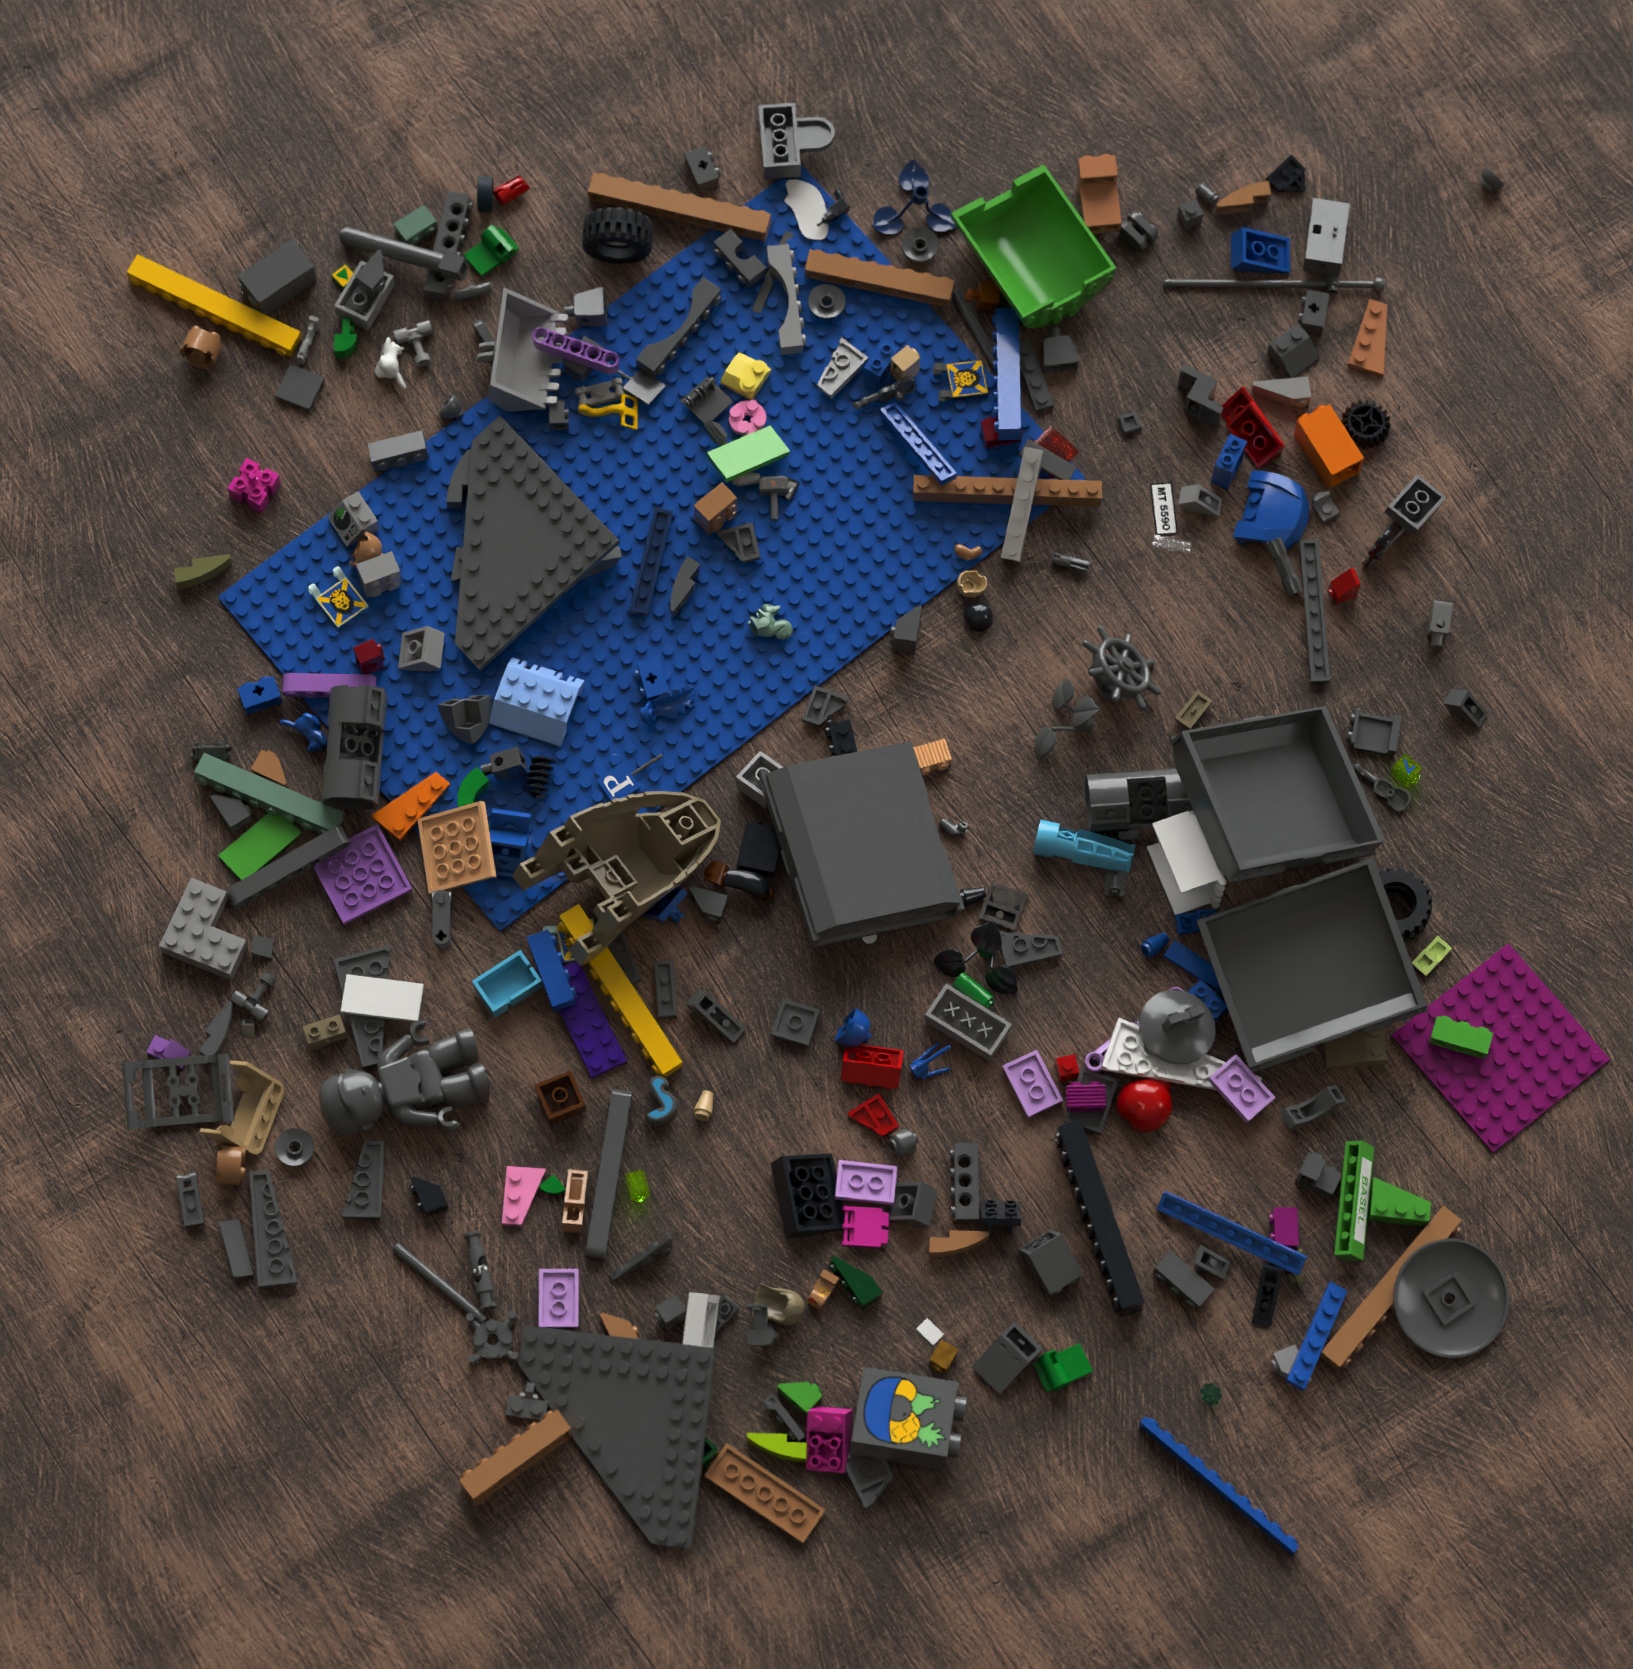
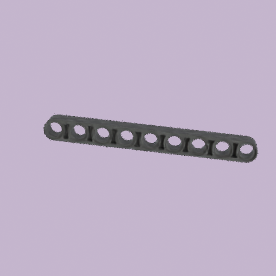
[585,1089,632,1259]

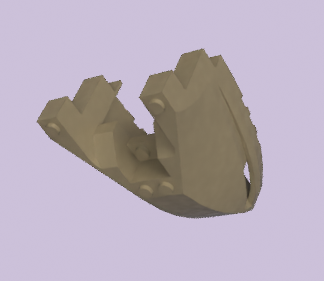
[512,791,721,966]

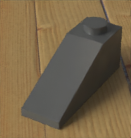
[685,990,746,1043]

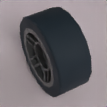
[477,176,494,212]

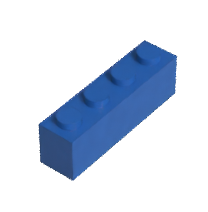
[526,929,577,1012]

